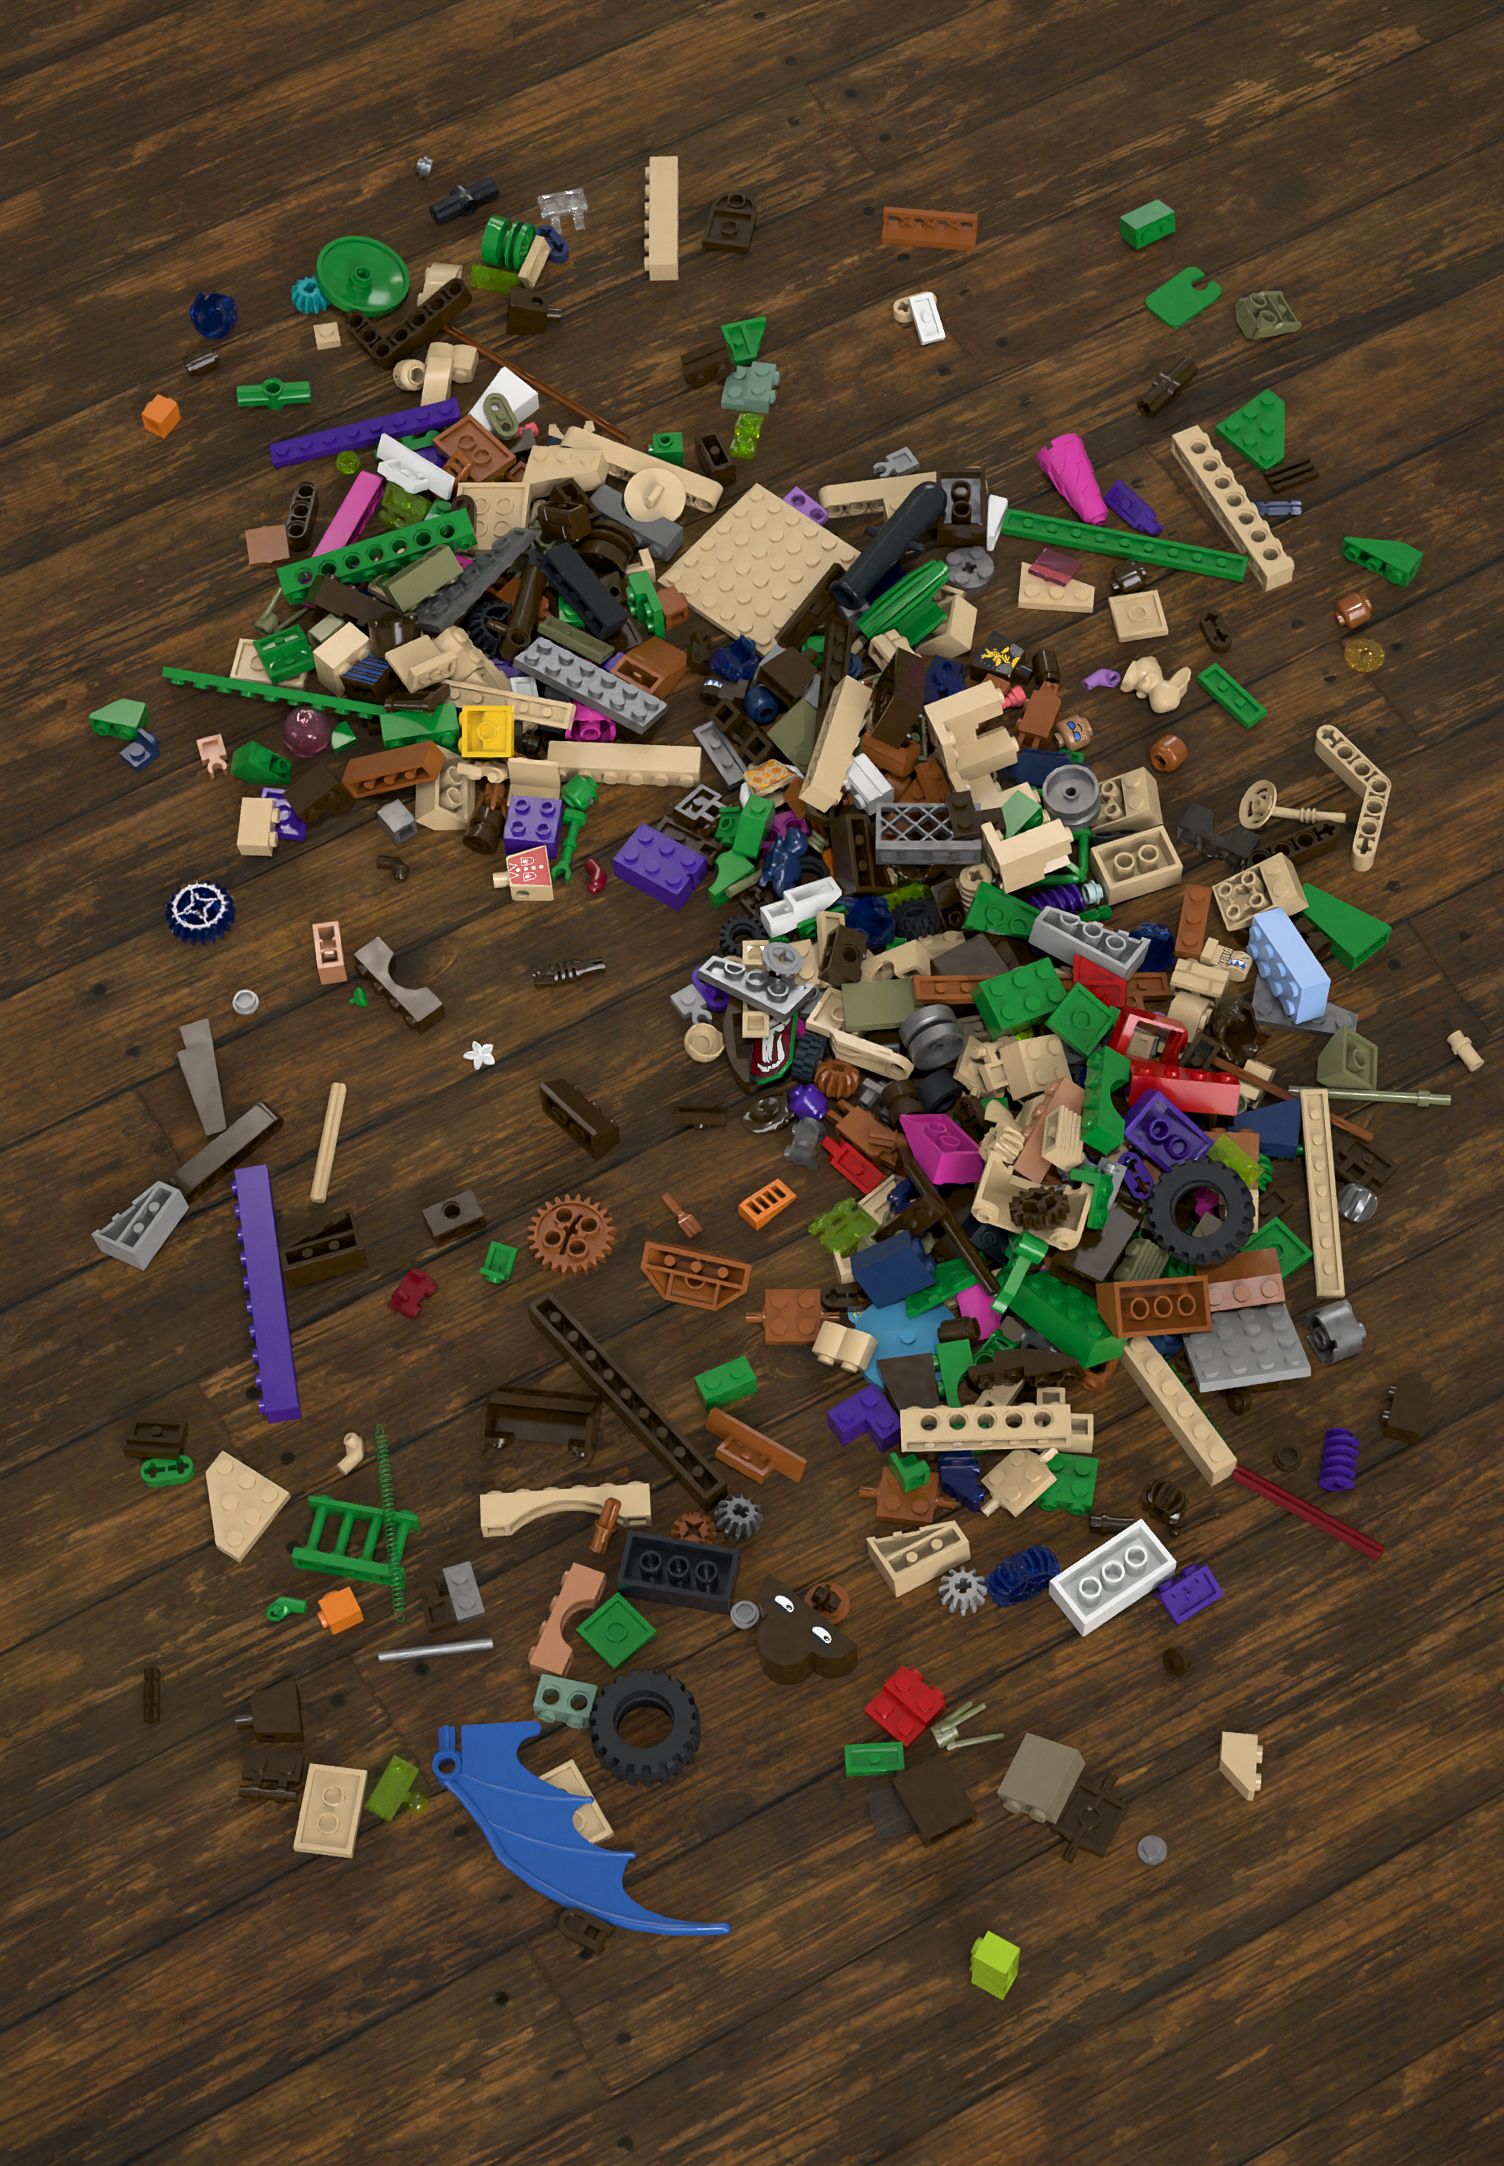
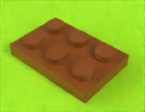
[432,414,517,483]

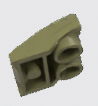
[1235,291,1302,340]

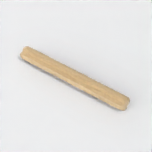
[310,1082,346,1204]

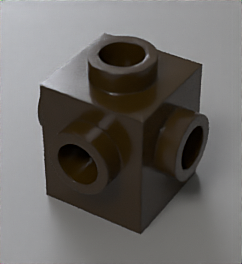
[597,570,628,606]

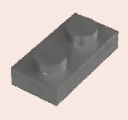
[443,1561,486,1624]

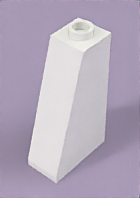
[469,367,539,436]

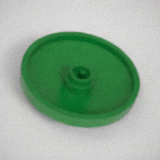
[315,236,410,317]

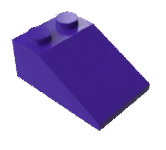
[1123,1088,1216,1173]

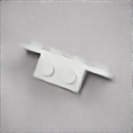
[376,433,455,500]

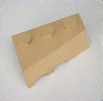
[522,446,609,502]
[866,1520,971,1598]

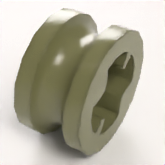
[807,829,830,854]

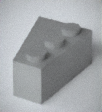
[91,1181,189,1271]

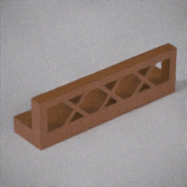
[881,206,978,252]

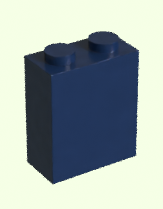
[850,1229,938,1310]

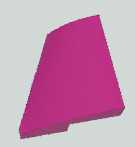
[956,1284,1004,1346]

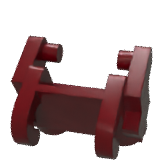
[387,1267,438,1320]

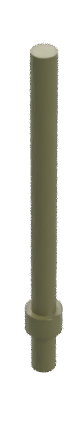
[1288,1085,1451,1107]

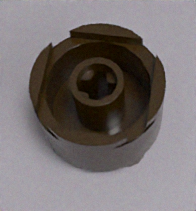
[368,611,421,658]

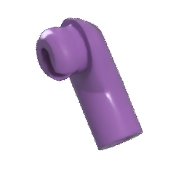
[1082,669,1121,691]

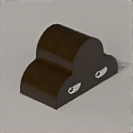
[757,1573,858,1685]

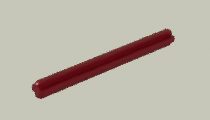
[1231,1465,1385,1560]

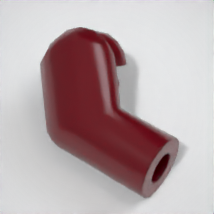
[584,859,607,895]

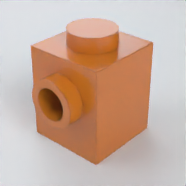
[141,394,181,439]
[317,1587,364,1635]

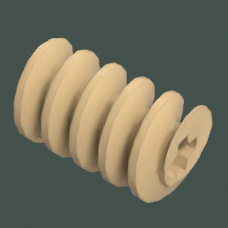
[959,863,993,912]

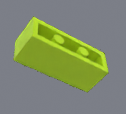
[969,1931,1020,2000]

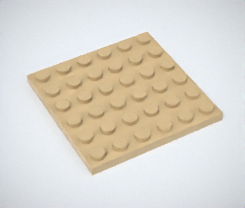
[657,483,861,659]

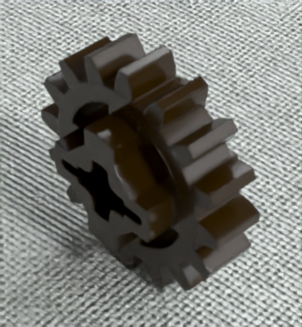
[1009,1186,1070,1230]

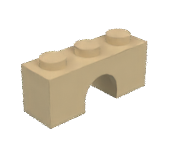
[858,939,931,983]

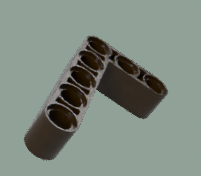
[345,278,472,371]

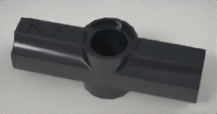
[429,176,499,225]

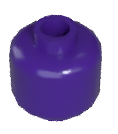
[788,1083,828,1121]

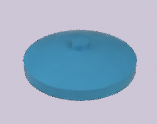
[855,1297,955,1393]

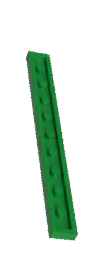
[1001,508,1249,582]
[162,666,406,719]

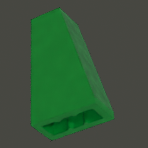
[1291,883,1392,971]

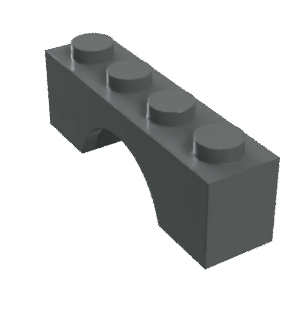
[590,484,684,562]

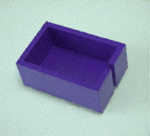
[613,823,707,911]

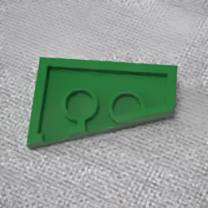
[962,881,1042,939]
[906,1251,986,1319]

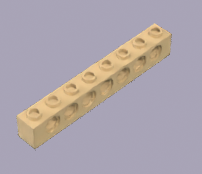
[1170,425,1295,592]

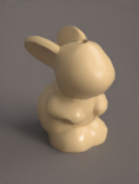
[1120,656,1191,713]

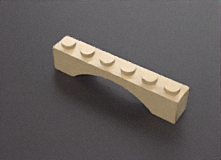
[480,1481,652,1537]

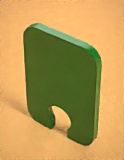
[1145,267,1222,329]

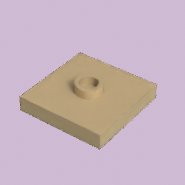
[1108,590,1168,643]

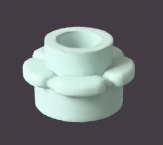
[1082,880,1103,905]

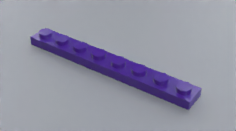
[270,398,461,469]

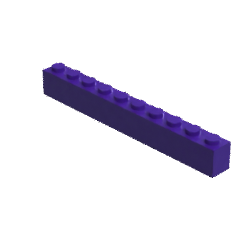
[231,1164,302,1424]

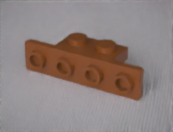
[705,1407,807,1484]

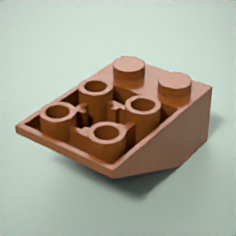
[610,636,690,701]

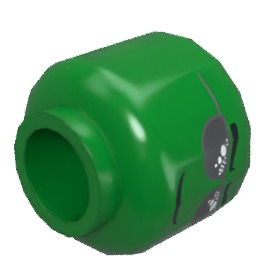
[560,775,599,812]

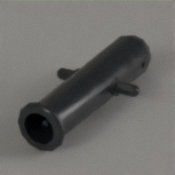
[830,481,947,611]

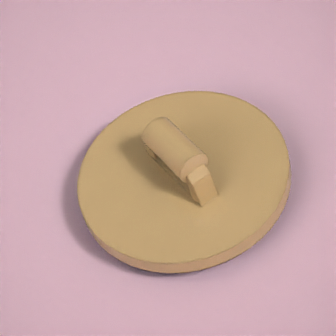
[624,468,686,522]

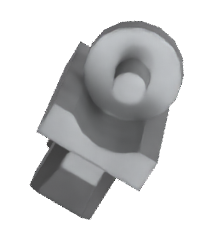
[858,1078,897,1125]

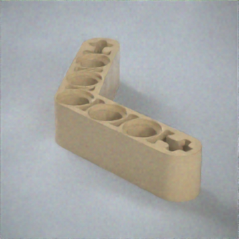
[1314,725,1391,872]

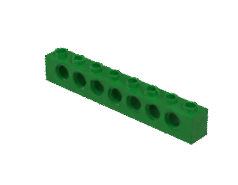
[276,508,478,605]

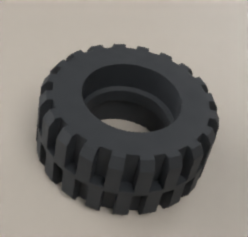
[1146,1157,1256,1267]
[589,1669,701,1787]

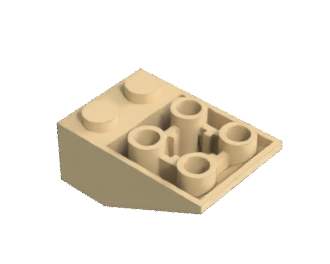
[1089,767,1163,833]
[1212,852,1309,931]

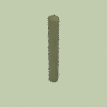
[725,868,763,897]

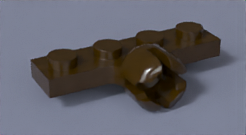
[774,563,846,651]

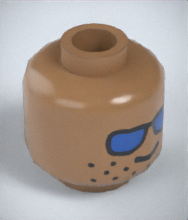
[1053,715,1093,752]

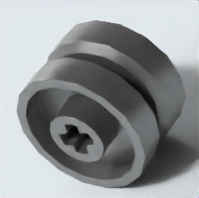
[1043,765,1101,832]
[899,1004,967,1071]

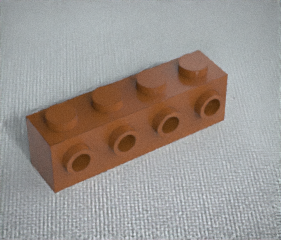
[341,740,445,799]

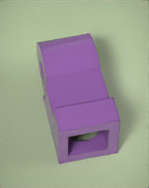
[782,486,829,526]

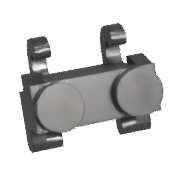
[785,1117,828,1170]

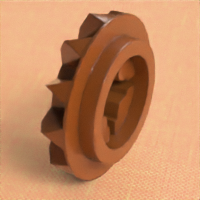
[671,1510,716,1545]
[805,1582,850,1625]

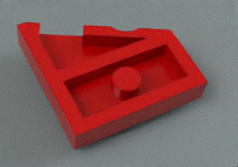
[1073,954,1127,1007]

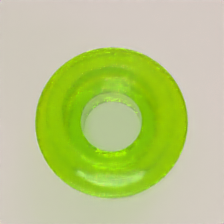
[336,451,360,474]

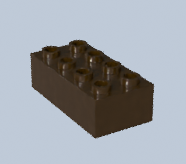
[871,647,927,749]

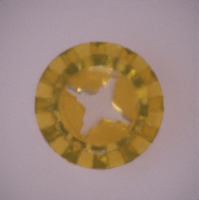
[1344,636,1385,672]

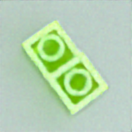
[729,413,764,460]

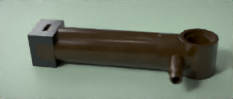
[486,550,547,662]

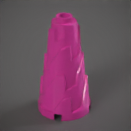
[1036,433,1108,527]
[564,658,616,743]

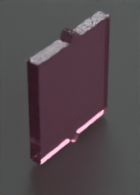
[1028,549,1083,587]

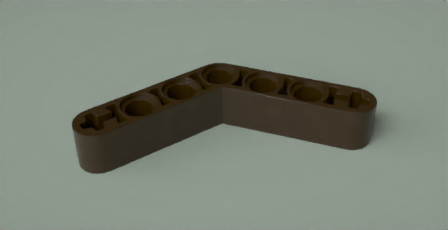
[1235,820,1340,948]

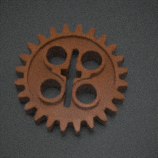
[527,1194,616,1278]

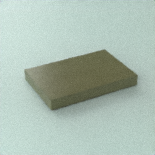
[841,978,924,1032]

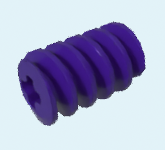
[1027,882,1085,915]
[1318,1428,1360,1491]

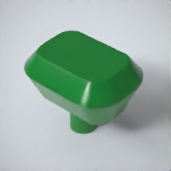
[349,987,369,1007]

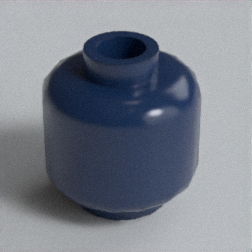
[744,686,779,724]

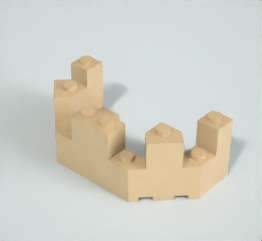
[923,680,1074,894]

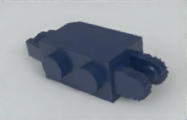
[997,748,1090,786]

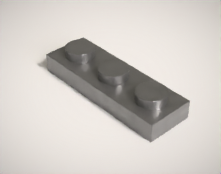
[692,721,748,791]

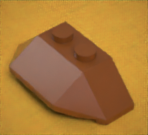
[641,1241,753,1311]

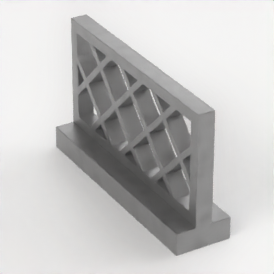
[876,803,981,864]

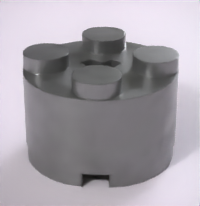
[1304,1300,1366,1365]

